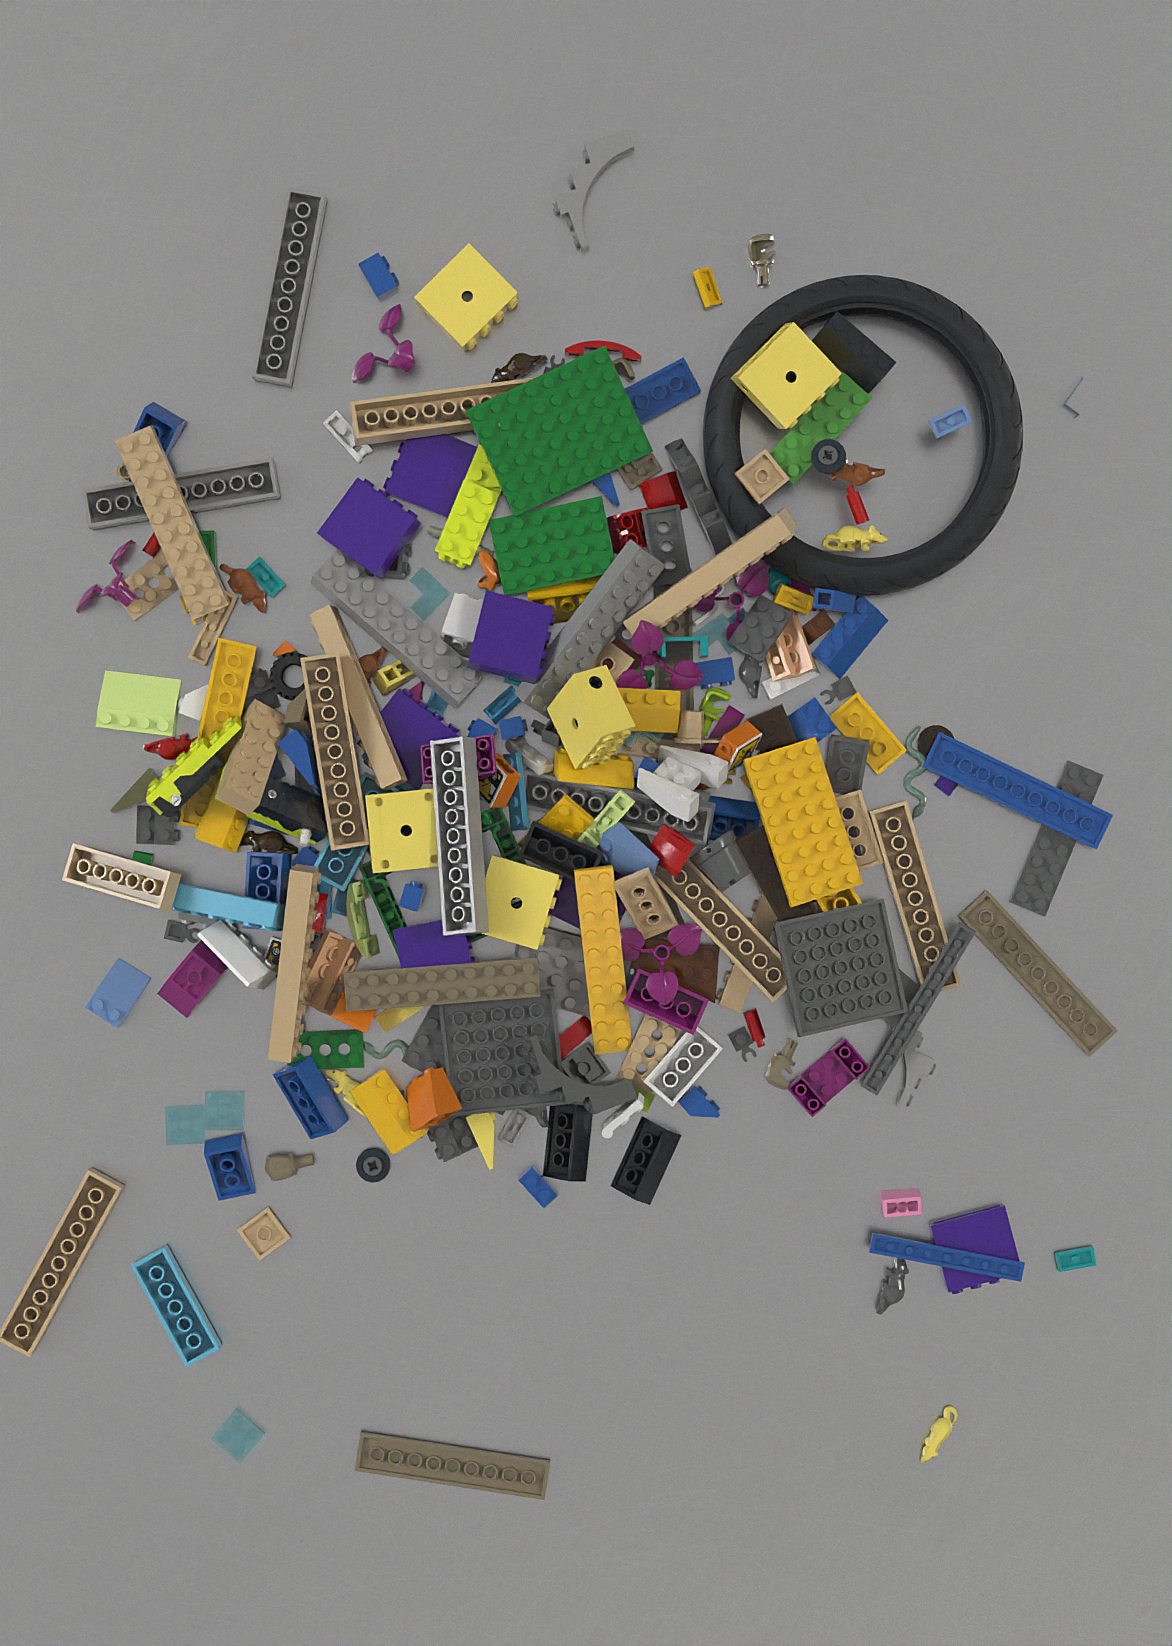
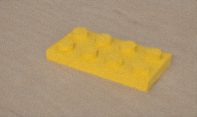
[829,692,907,775]
[518,794,594,847]

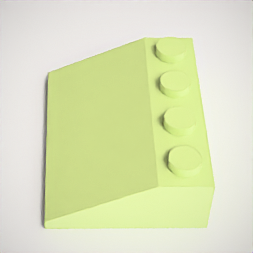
[95,670,182,737]

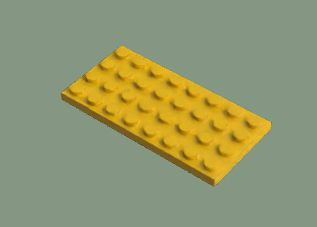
[743,737,863,908]

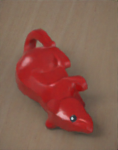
[143,733,197,760]

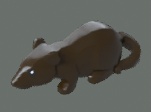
[491,353,548,383]
[239,831,298,854]

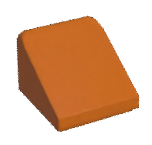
[273,641,297,658]

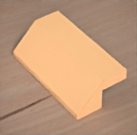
[765,604,816,682]
[303,929,362,1016]

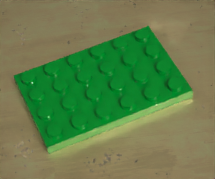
[489,496,615,596]

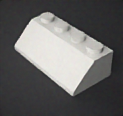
[198,920,278,990]
[643,1026,723,1107]

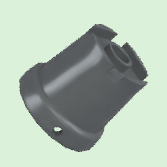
[691,830,753,893]

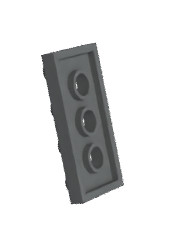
[641,504,691,587]

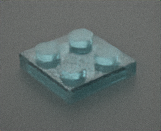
[205,1091,244,1130]
[165,1104,206,1145]
[211,1408,265,1463]

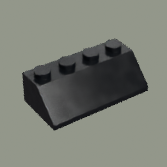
[812,311,897,394]
[518,821,604,881]
[543,1102,593,1182]
[611,1116,682,1205]

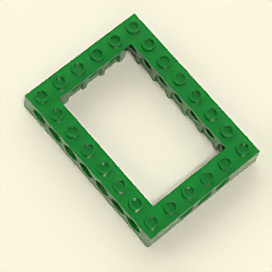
[358,807,526,958]

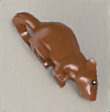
[827,460,885,486]
[219,563,266,612]
[358,646,387,687]

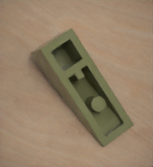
[110,768,161,813]

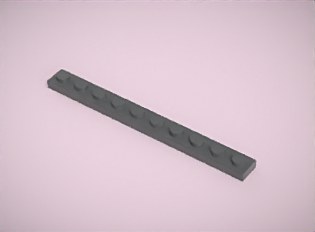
[861,922,976,1095]

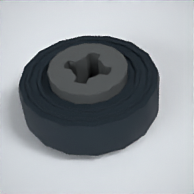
[811,439,846,474]
[356,1148,390,1183]

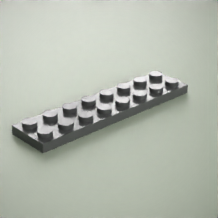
[1009,760,1104,917]

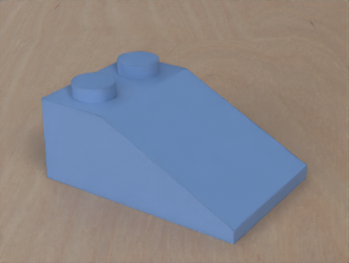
[598,822,659,876]
[85,958,151,1028]

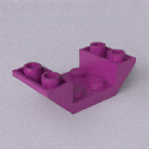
[420,734,497,784]
[157,940,228,1018]
[787,1038,871,1117]

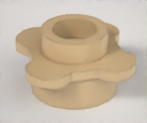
[115,462,131,483]

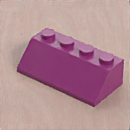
[623,968,709,1035]

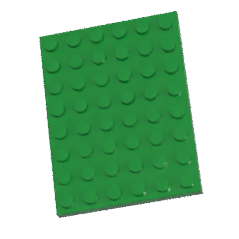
[465,346,653,517]

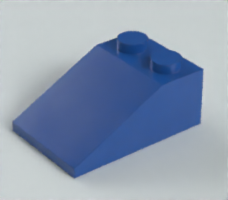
[133,402,186,457]
[788,697,837,742]
[277,729,322,796]
[204,1133,256,1201]

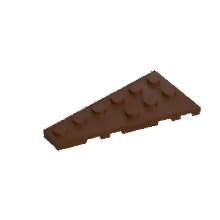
[630,938,720,1003]

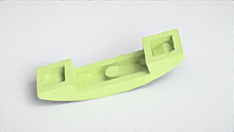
[577,789,635,848]
[346,879,379,958]

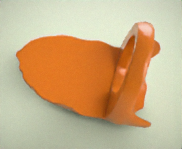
[477,550,501,591]

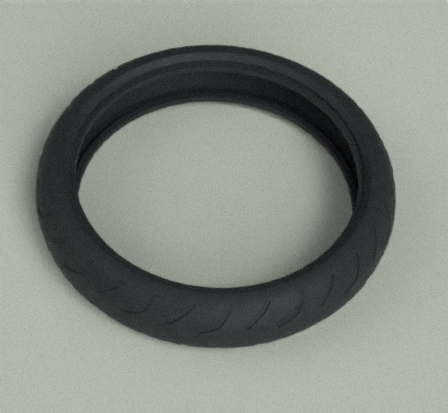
[703,275,1023,596]

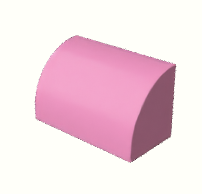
[880,1188,922,1218]

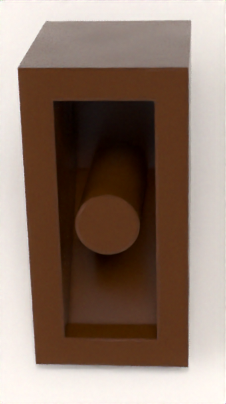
[802,610,836,646]

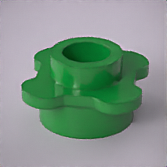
[636,667,655,688]

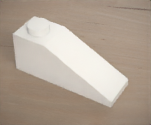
[761,657,821,700]

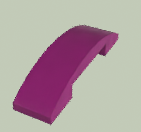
[700,705,745,755]

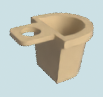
[674,710,721,744]

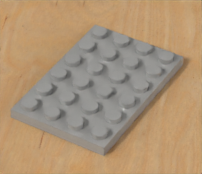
[513,927,631,1017]

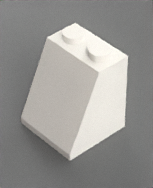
[440,593,483,658]

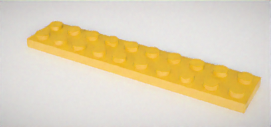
[178,637,257,829]
[574,865,632,1055]

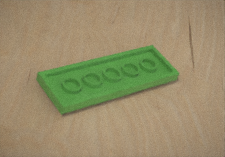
[769,372,872,485]

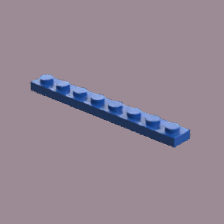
[869,1233,1025,1282]

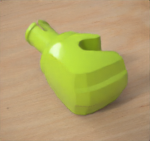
[699,687,731,736]

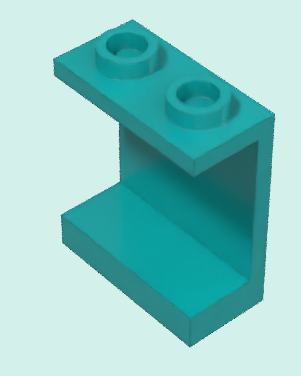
[657,636,708,659]

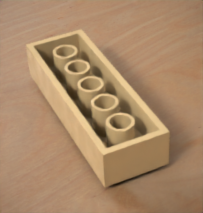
[215,699,286,815]
[62,843,181,912]

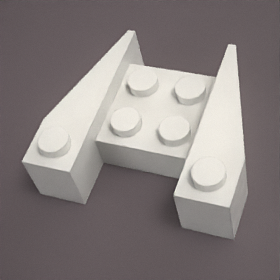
[637,745,729,822]

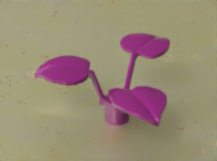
[352,304,415,384]
[76,540,136,613]
[693,564,769,649]
[616,620,703,690]
[620,924,702,1006]

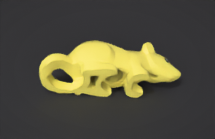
[822,526,888,552]
[326,1069,367,1118]
[921,1406,958,1463]

